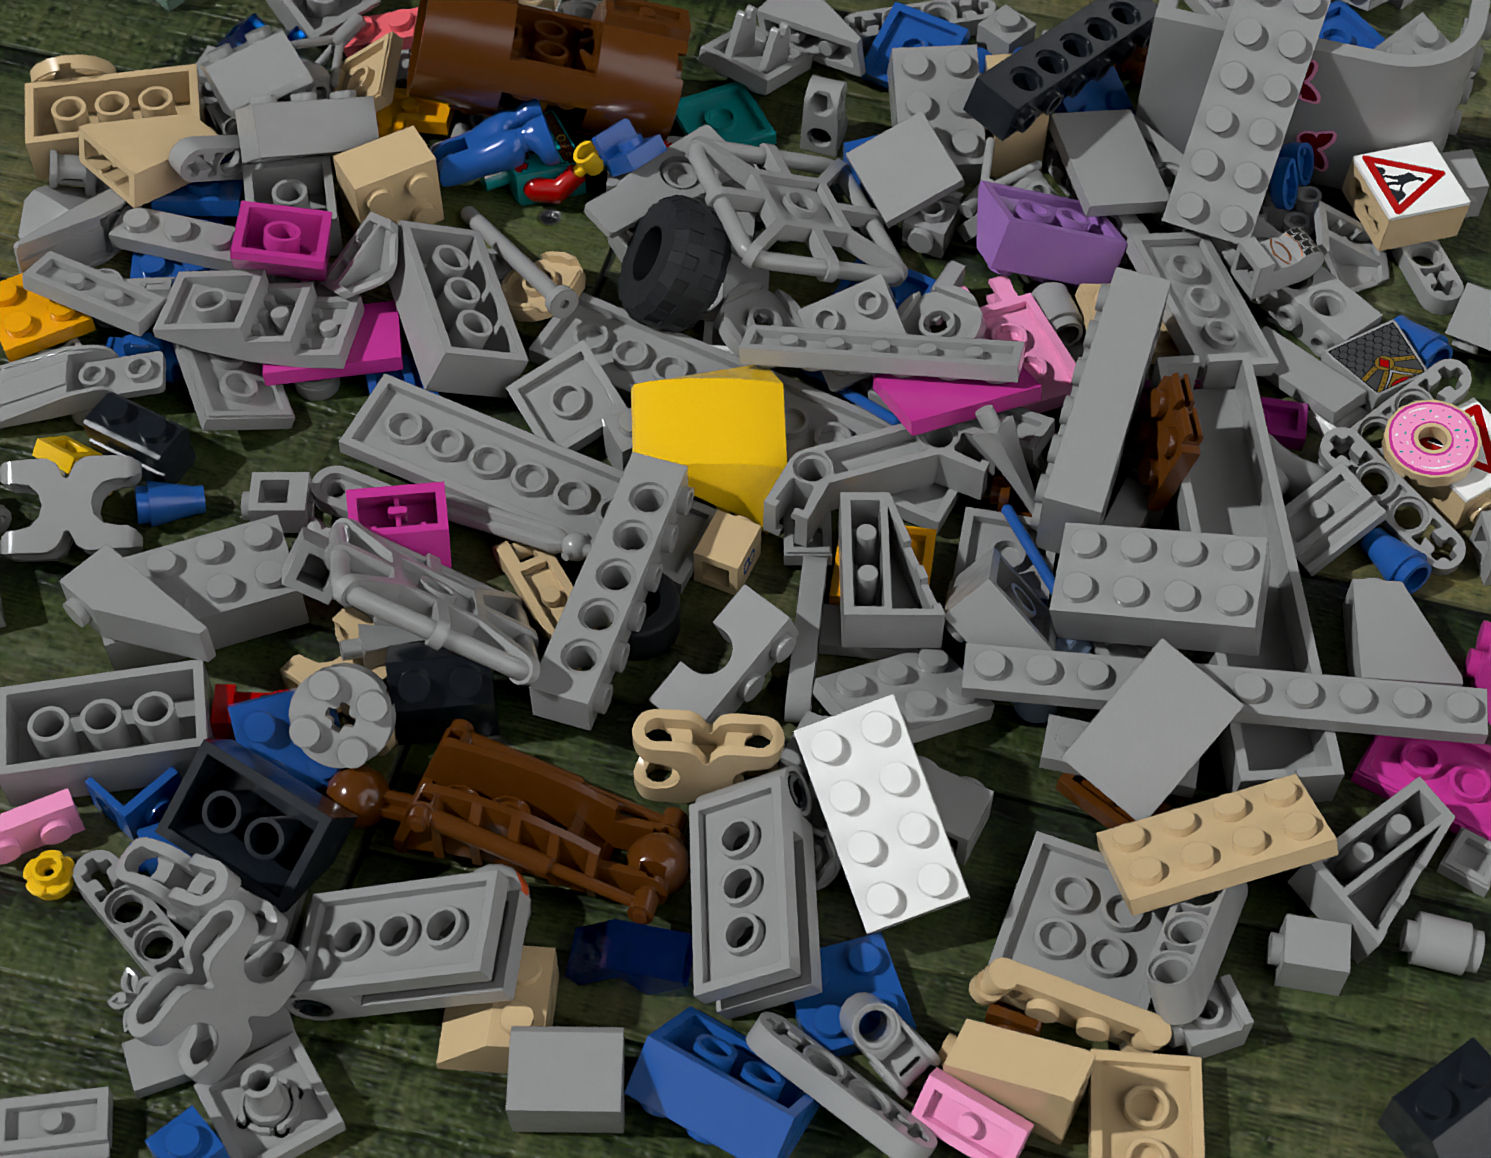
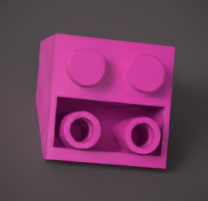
[346,481,452,569]

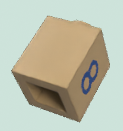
[693,510,761,595]

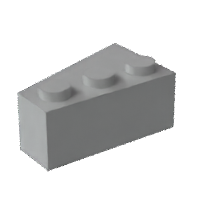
[235,90,379,163]

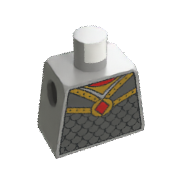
[1320,319,1427,415]

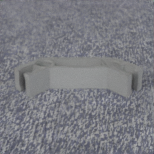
[763,422,998,548]

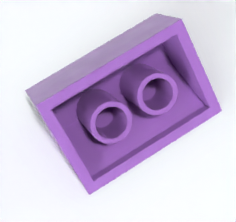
[976,180,1128,289]

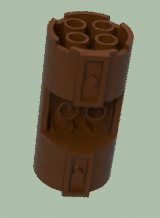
[406,0,691,141]

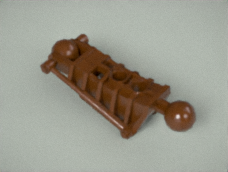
[325,719,691,925]

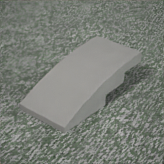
[153,269,365,369]

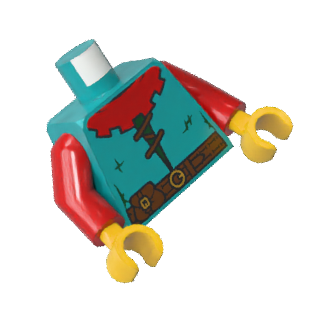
[480,100,604,205]

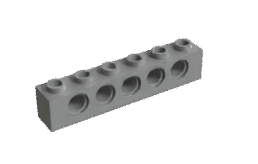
[529,452,694,731]

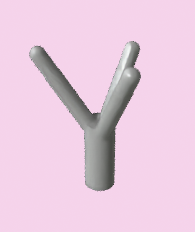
[290,13,366,88]
[958,137,1042,218]

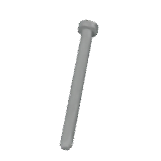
[461,206,579,319]

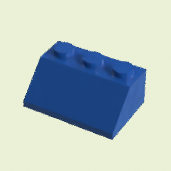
[624,1006,821,1158]

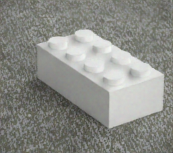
[793,694,971,934]

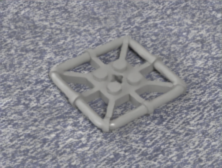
[686,136,908,287]
[324,518,540,685]

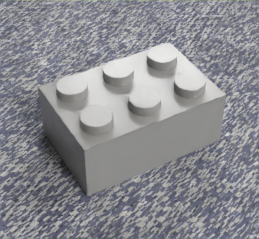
[887,45,986,185]

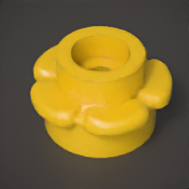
[23,850,75,901]

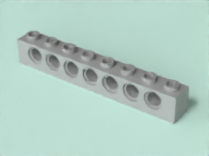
[1133,114,1383,358]

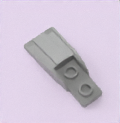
[584,125,747,238]
[13,188,152,274]
[0,345,166,428]

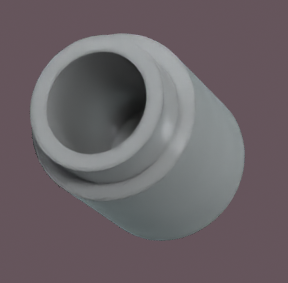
[1031,282,1083,348]
[1400,911,1485,975]

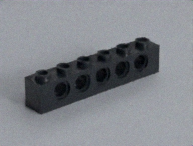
[963,0,1158,141]

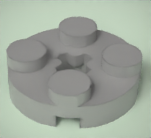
[714,282,804,367]
[897,284,986,339]
[289,662,396,769]

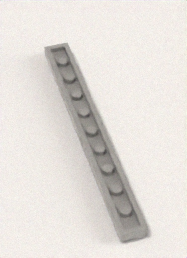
[961,643,1488,745]

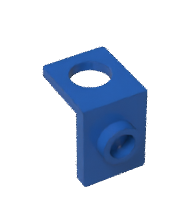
[85,767,182,841]

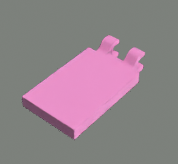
[961,275,1076,413]

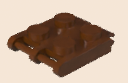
[1130,372,1204,511]

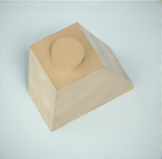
[79,113,218,209]
[938,1019,1096,1145]

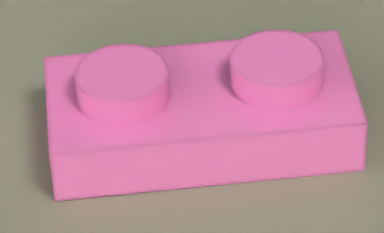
[0,788,85,864]
[911,1067,1035,1158]

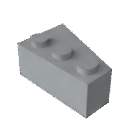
[838,492,946,648]
[1288,776,1455,965]

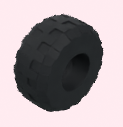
[618,194,732,333]

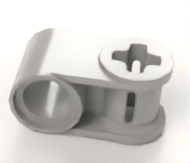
[839,992,943,1100]

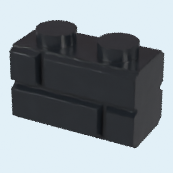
[83,392,196,484]

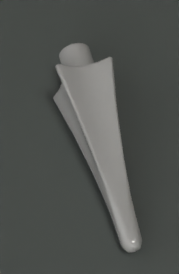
[972,405,1036,515]
[339,624,425,670]

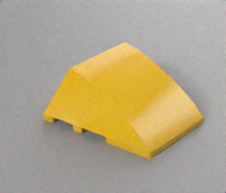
[631,365,787,534]

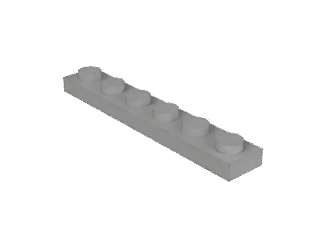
[739,324,1025,384]

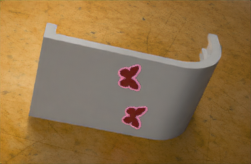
[1135,0,1491,190]

